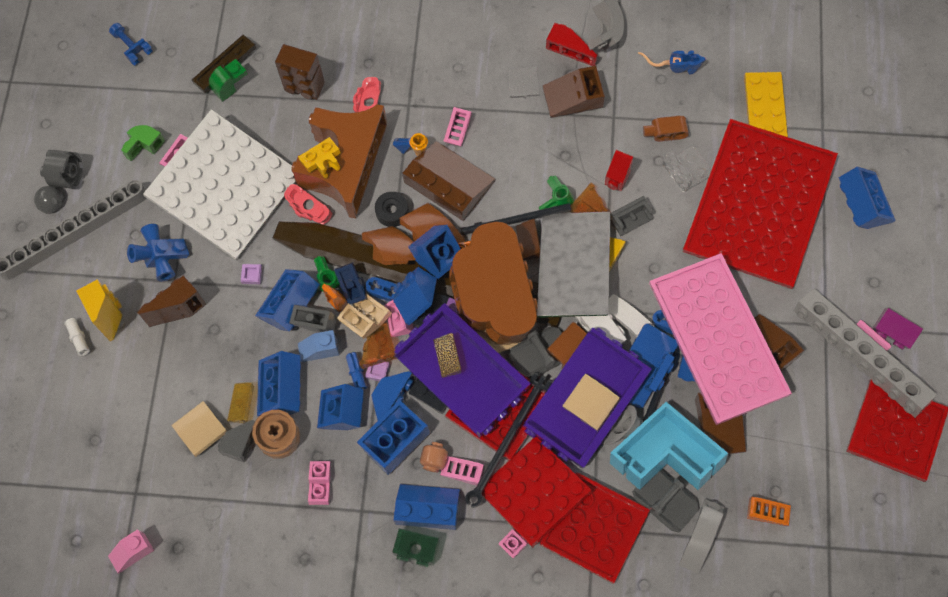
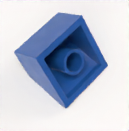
[408,225,461,278]
[393,267,437,325]
[317,384,364,431]

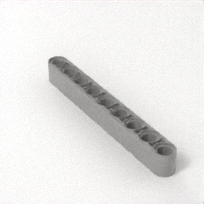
[0,180,146,280]

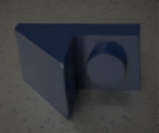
[334,262,367,304]

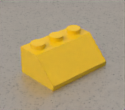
[76,279,123,341]

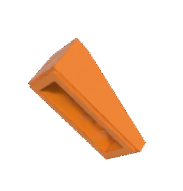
[322,284,348,312]
[747,496,791,526]

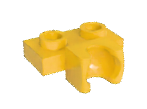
[298,137,341,178]

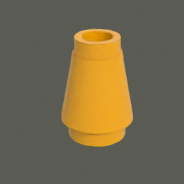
[410,133,428,156]

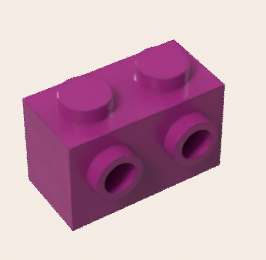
[873,308,923,350]

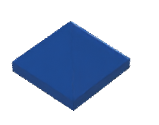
[393,138,411,154]

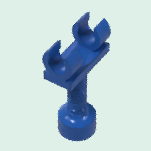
[109,23,153,66]

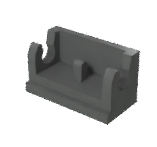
[610,196,653,237]

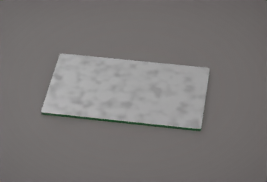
[537,212,610,317]

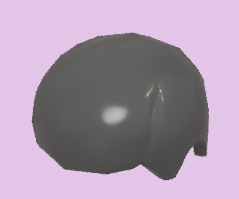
[34,186,65,214]

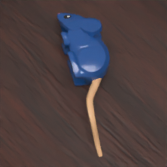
[638,50,706,75]

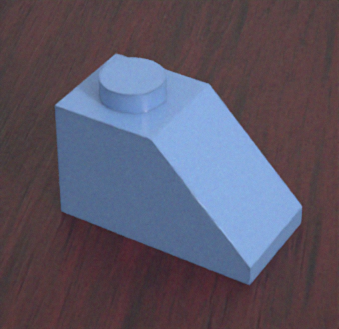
[298,330,339,363]

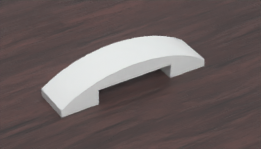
[609,294,656,337]

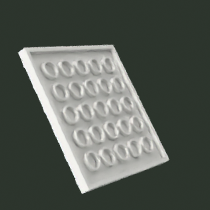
[143,110,296,260]

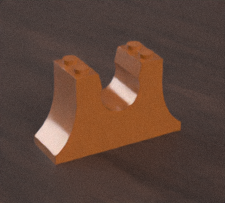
[291,104,388,219]

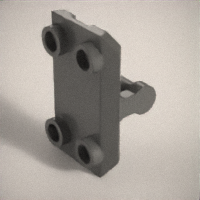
[508,327,562,379]
[632,470,699,533]

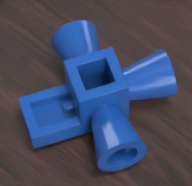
[127,224,190,282]

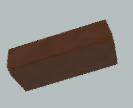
[516,219,540,260]

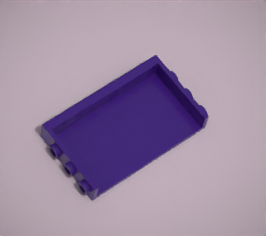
[394,303,530,438]
[523,327,652,468]

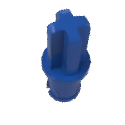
[346,352,367,389]

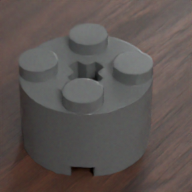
[40,150,83,189]

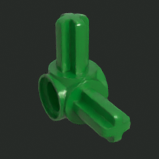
[539,176,574,210]
[314,256,340,293]

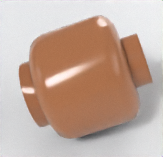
[420,442,448,473]

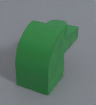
[209,59,248,102]

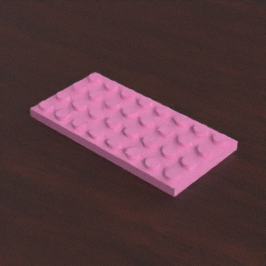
[649,253,792,425]

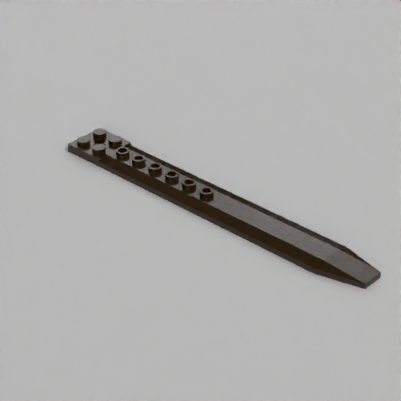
[272,221,560,328]

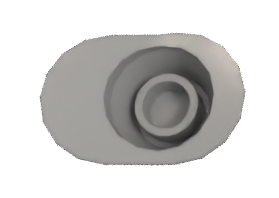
[602,405,643,445]

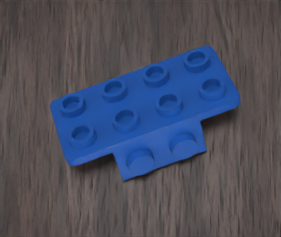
[629,323,678,408]

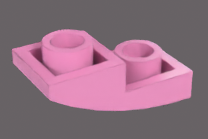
[308,461,330,505]
[498,529,528,558]

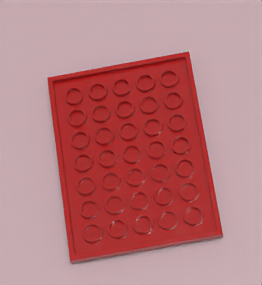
[682,119,838,289]

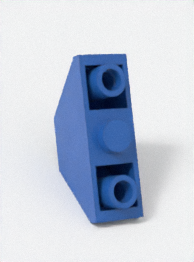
[371,371,414,420]

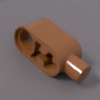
[643,116,689,142]

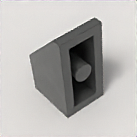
[289,305,337,333]
[218,420,255,462]

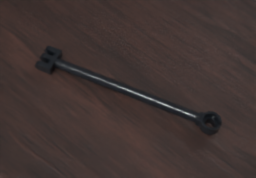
[465,372,553,508]

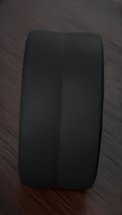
[375,191,409,227]

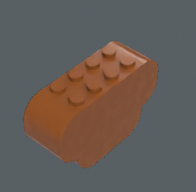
[449,222,538,345]

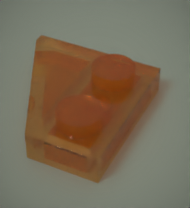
[570,183,608,213]
[359,323,396,369]

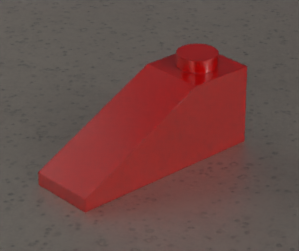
[546,23,597,66]

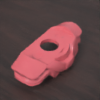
[353,77,381,112]
[284,184,332,224]

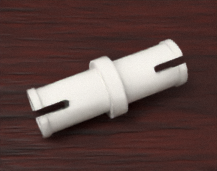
[64,318,90,356]

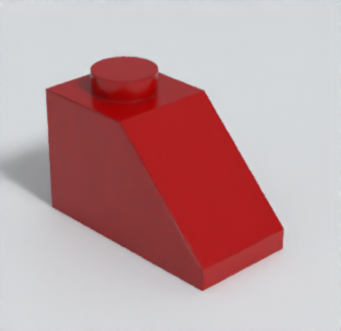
[604,150,633,191]

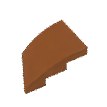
[400,203,465,243]
[362,226,415,265]
[547,322,587,369]

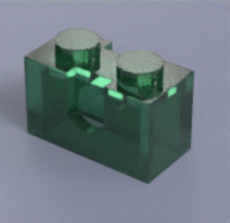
[392,528,440,567]

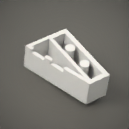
[575,312,627,344]

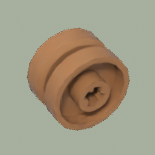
[252,410,301,459]

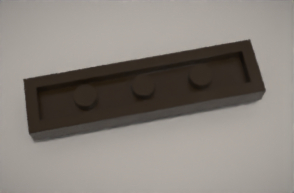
[192,34,256,93]

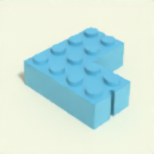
[610,402,728,490]

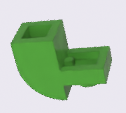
[121,125,165,161]

